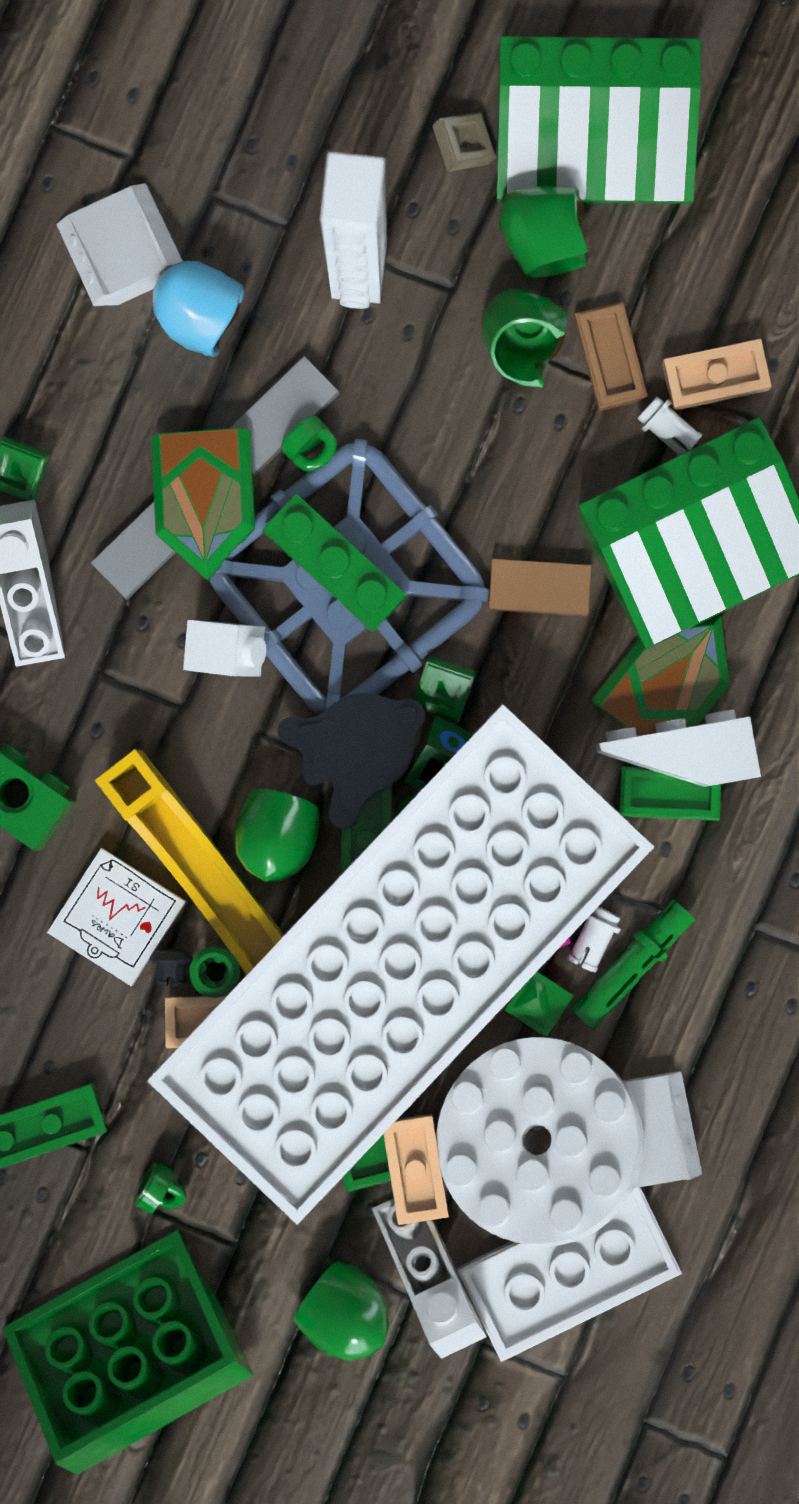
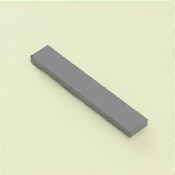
[91,356,339,600]

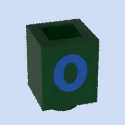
[404,715,474,790]

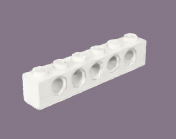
[321,153,387,309]

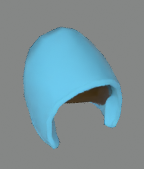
[153,261,244,357]

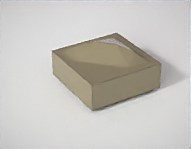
[432,111,497,172]

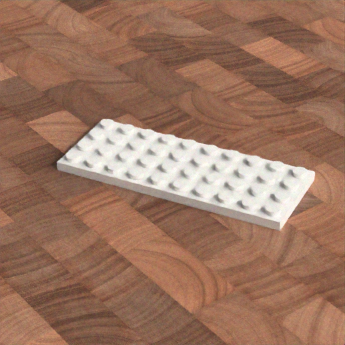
[148,705,654,1225]

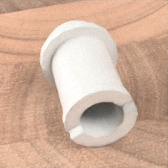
[637,396,702,456]
[567,906,621,973]

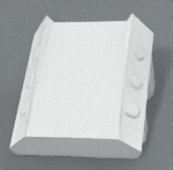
[57,183,182,306]
[622,1071,702,1188]

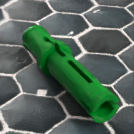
[570,898,696,1030]

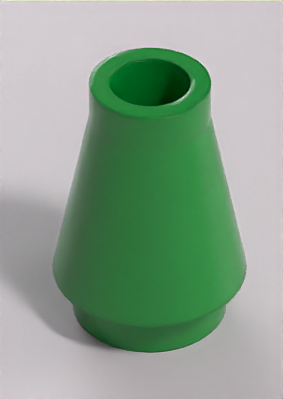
[189,947,240,998]

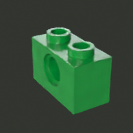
[0,742,76,851]

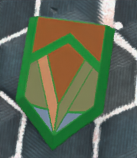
[151,428,256,581]
[590,615,730,736]

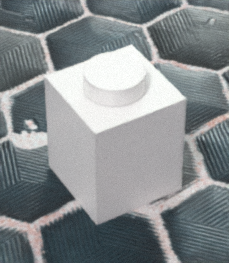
[183,620,266,677]

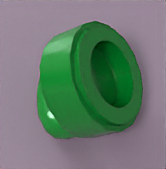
[281,415,337,472]
[133,1161,187,1214]

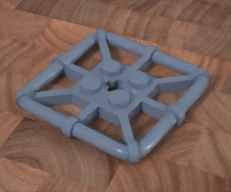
[209,438,490,715]

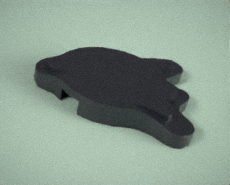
[278,693,425,829]

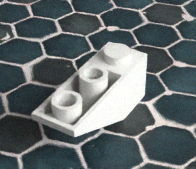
[0,500,65,666]
[595,710,761,787]
[372,1198,487,1359]

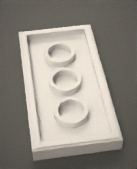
[457,1187,682,1362]

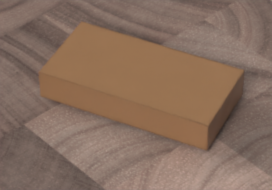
[574,301,648,412]
[488,559,591,616]

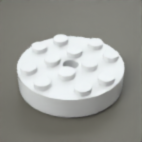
[437,1037,644,1246]

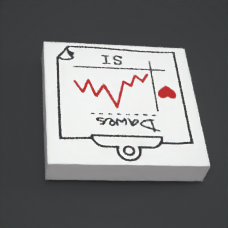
[47,848,187,986]

